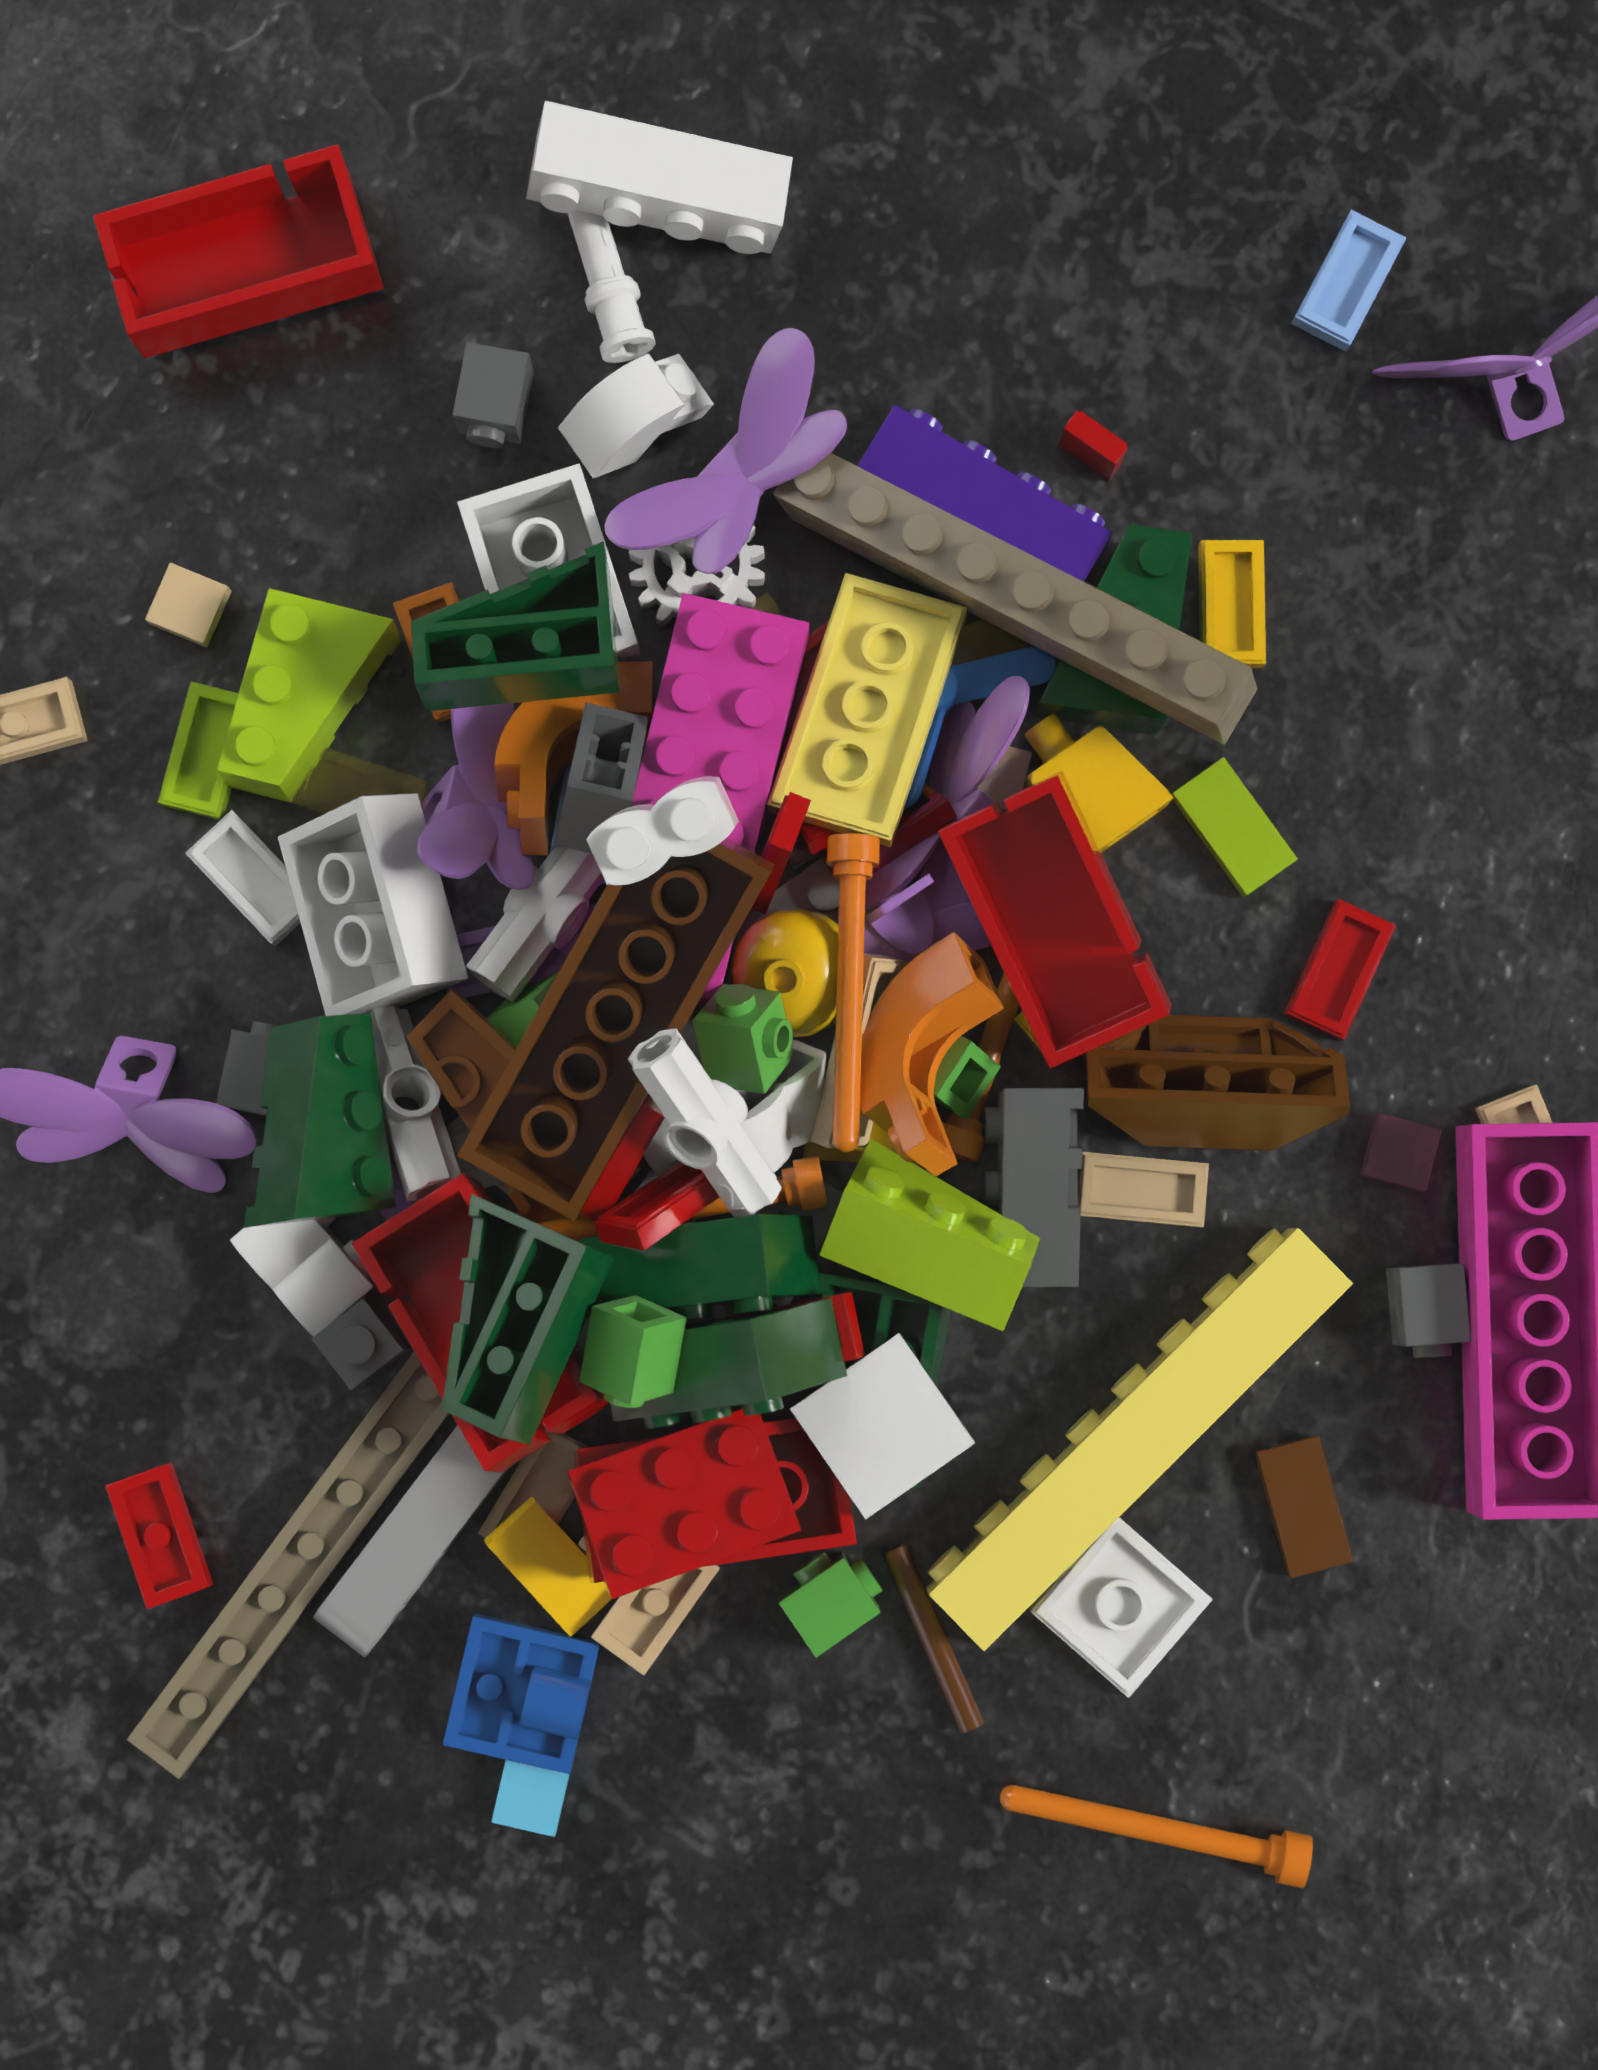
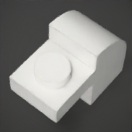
[558,354,714,478]

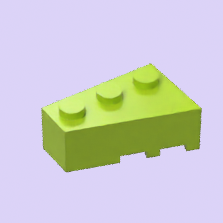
[217,588,401,803]
[820,1139,1040,1331]

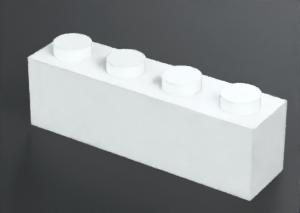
[526,101,793,254]

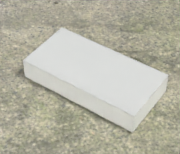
[186,810,301,946]

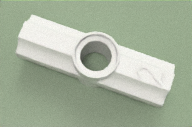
[466,845,604,1002]
[368,1005,461,1201]
[628,1028,782,1218]

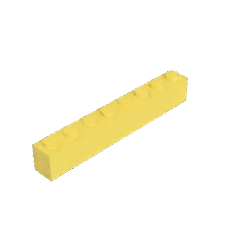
[926,1228,1353,1651]

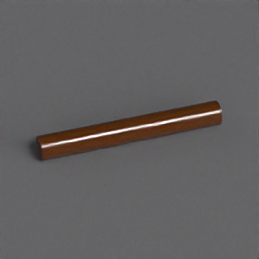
[882,1543,984,1733]

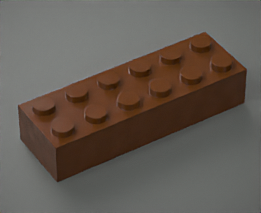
[457,799,774,1221]

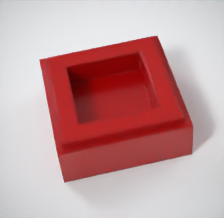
[1058,411,1128,482]

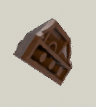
[1085,1015,1350,1151]

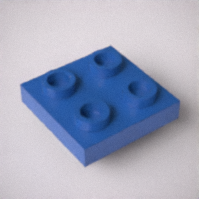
[443,1613,601,1774]

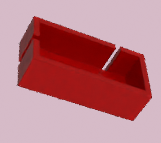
[93,144,384,359]
[938,771,1172,1068]
[351,1173,610,1473]

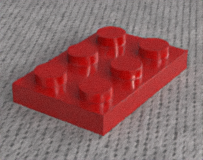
[567,1409,801,1600]

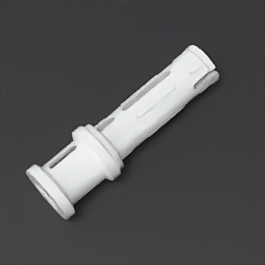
[568,210,656,363]

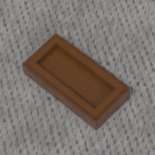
[1254,1435,1354,1578]

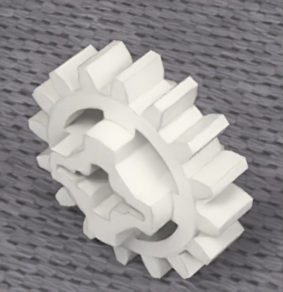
[629,525,765,627]

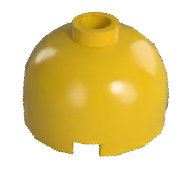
[729,909,838,1038]

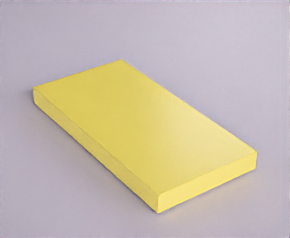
[767,573,967,847]

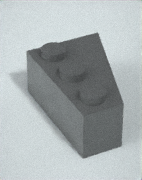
[983,1088,1084,1287]

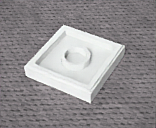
[790,1333,975,1519]
[1029,1518,1213,1698]

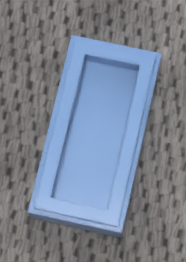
[1291,210,1406,352]

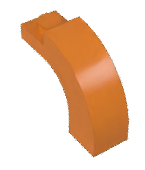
[494,661,654,855]
[860,932,1004,1177]

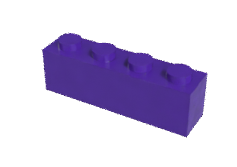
[858,405,1113,583]

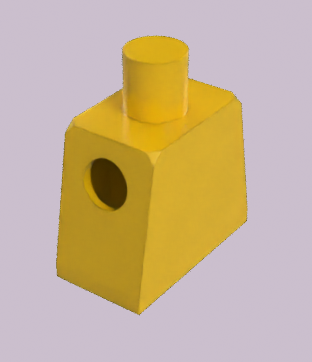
[1024,713,1173,853]

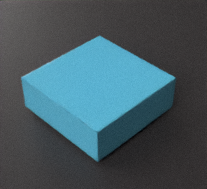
[491,1760,570,1837]

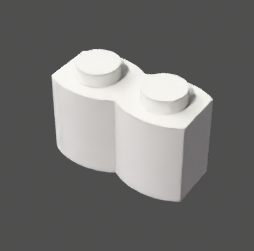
[586,776,739,885]
[736,1039,828,1172]
[230,1217,376,1337]

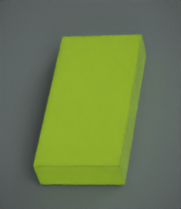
[158,682,239,820]
[1171,757,1298,898]

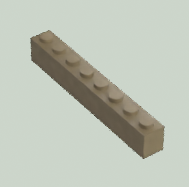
[773,453,1258,745]

